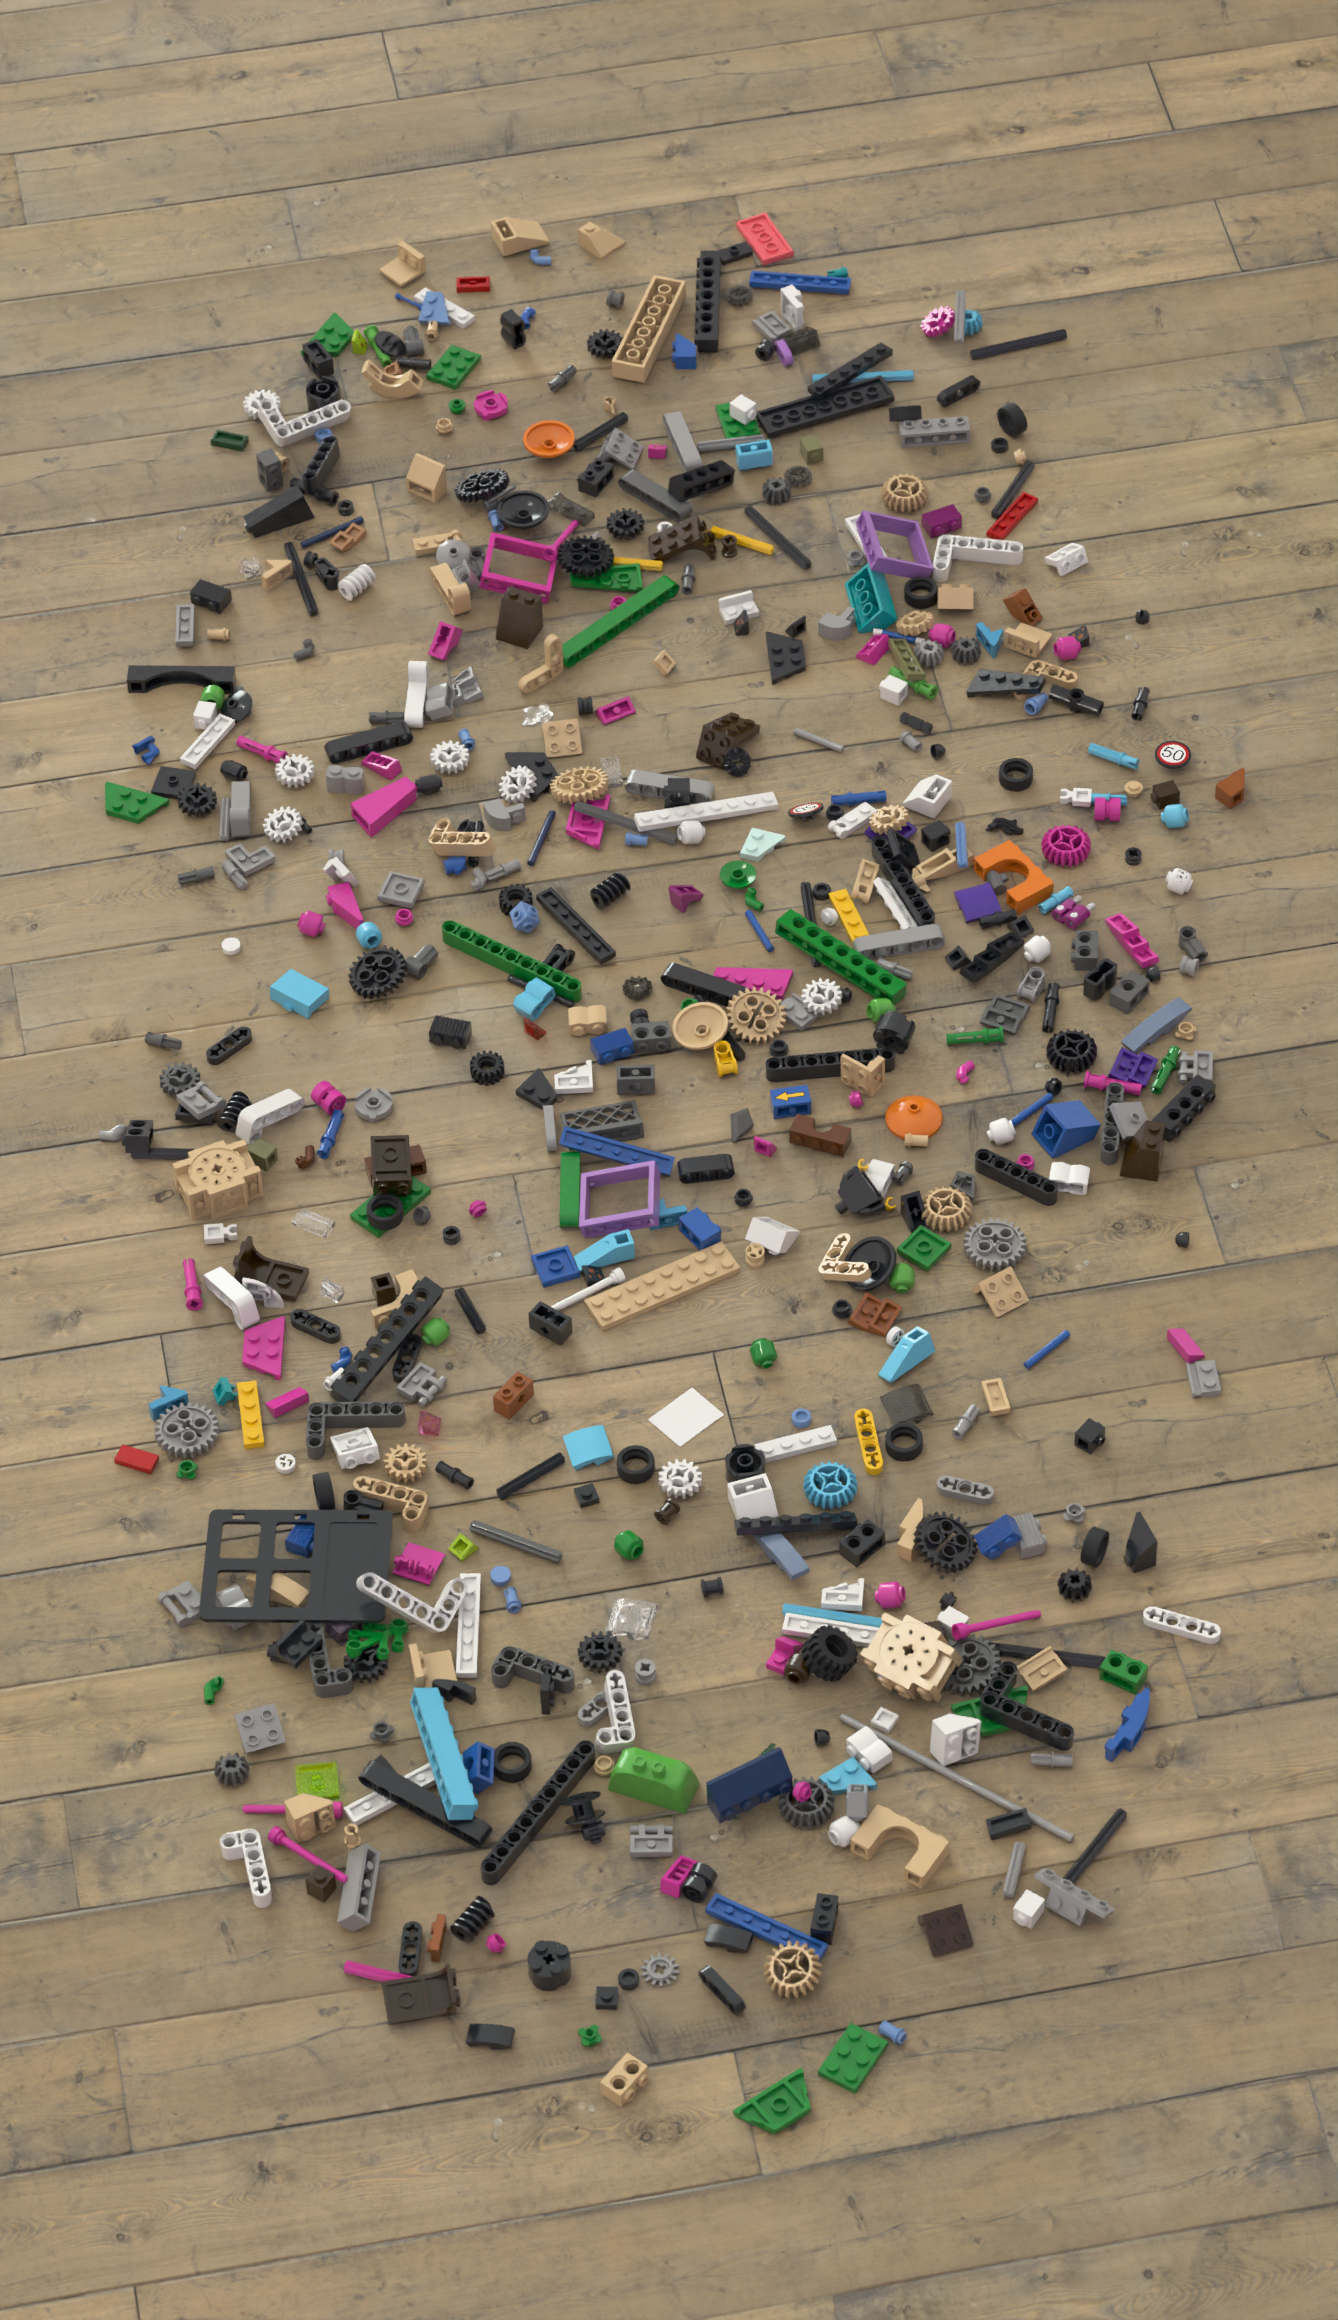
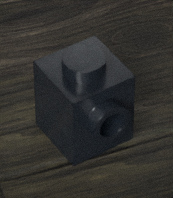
[1074,1418,1106,1455]

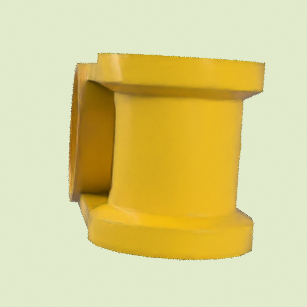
[714,1041,738,1078]

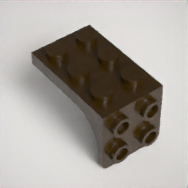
[648,515,717,561]
[696,713,760,770]
[370,1135,413,1197]
[233,1236,309,1302]
[381,1963,460,2025]

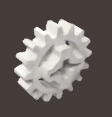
[243,389,281,420]
[430,740,470,774]
[275,754,315,788]
[499,765,537,804]
[263,806,303,843]
[801,978,842,1015]
[659,1459,702,1499]

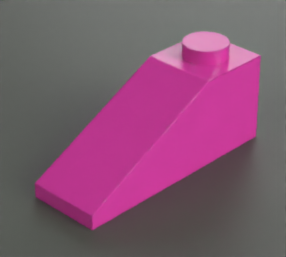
[325,881,364,930]

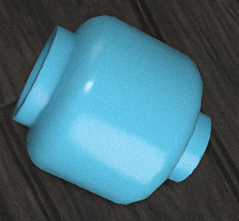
[1161,804,1189,829]
[356,922,382,949]

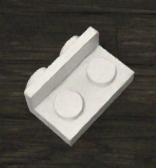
[1045,543,1088,576]
[719,590,759,625]
[323,857,360,887]

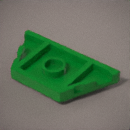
[301,312,354,357]
[105,781,169,824]
[951,1685,1028,1737]
[733,2068,811,2135]

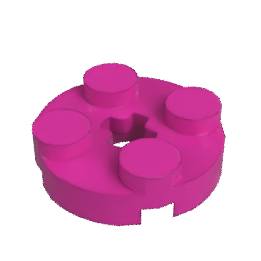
[474,390,508,421]

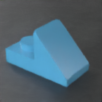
[976,622,1003,659]
[649,1198,687,1230]
[148,1385,189,1421]

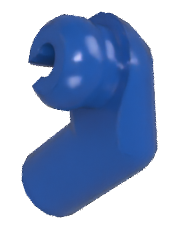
[520,307,536,329]
[330,1347,353,1373]

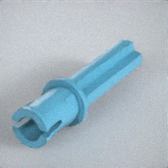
[1088,743,1140,770]

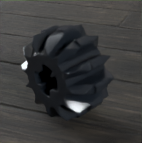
[1057,1568,1092,1602]

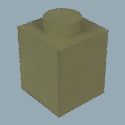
[800,435,823,464]
[248,1138,278,1172]

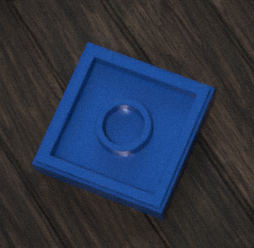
[531,1245,580,1288]

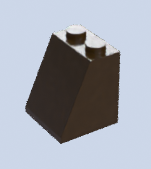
[496,586,543,649]
[1120,1120,1165,1182]

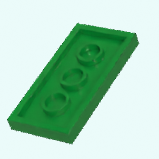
[350,1175,431,1238]

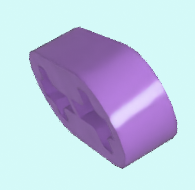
[774,339,793,367]

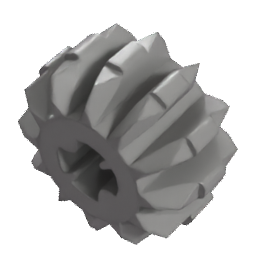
[914,639,944,669]

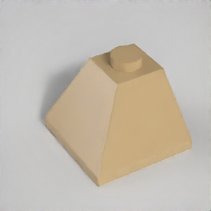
[578,222,625,260]

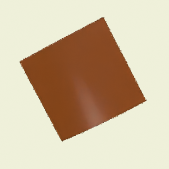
[848,1292,902,1337]

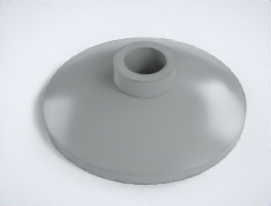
[436,539,470,571]

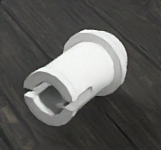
[323,1368,344,1391]

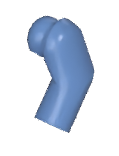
[529,249,551,265]

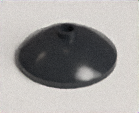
[497,491,549,529]
[843,1236,896,1291]

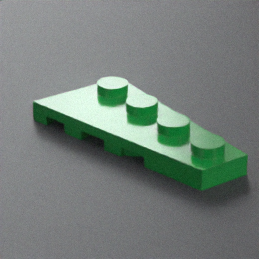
[570,563,643,592]

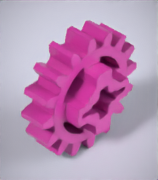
[921,306,955,338]

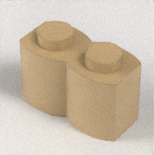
[568,1005,608,1036]

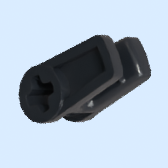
[314,558,340,591]
[542,943,575,972]

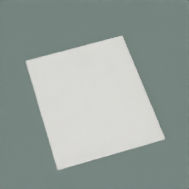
[648,1388,724,1447]

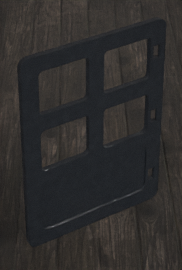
[199,1509,393,1623]

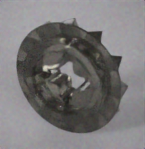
[726,286,753,306]
[784,466,812,487]
[623,976,653,1000]

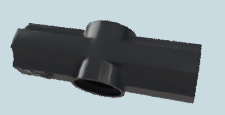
[1049,684,1104,716]

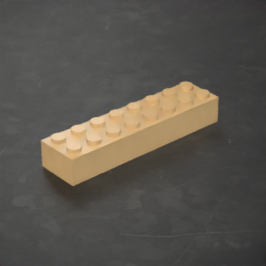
[612,275,686,383]

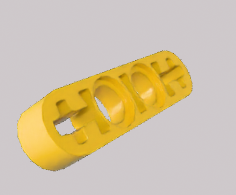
[854,1409,883,1475]

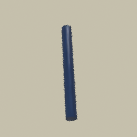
[300,516,364,549]
[527,810,556,866]

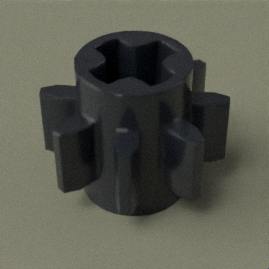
[581,1820,606,1845]

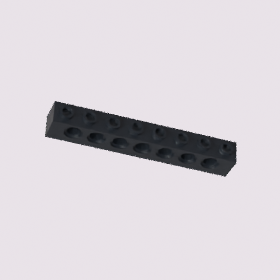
[694,251,721,353]
[330,1276,444,1402]

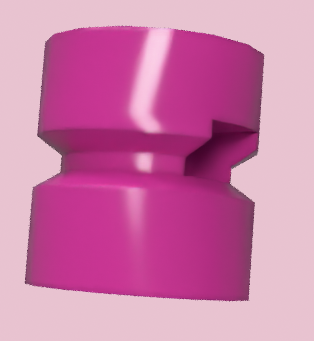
[1094,797,1121,821]
[311,1081,346,1116]

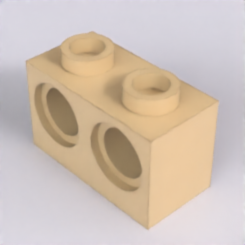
[600,2053,649,2107]

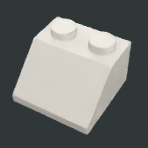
[745,1217,800,1255]

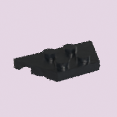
[766,632,806,685]
[505,752,559,803]

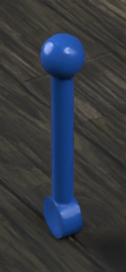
[395,293,423,310]

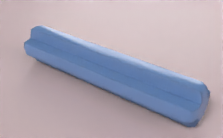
[955,821,968,869]

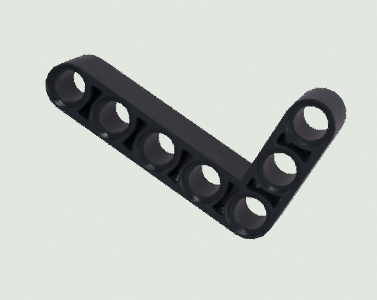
[980,1661,1074,1751]

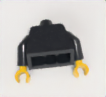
[835,1159,896,1216]

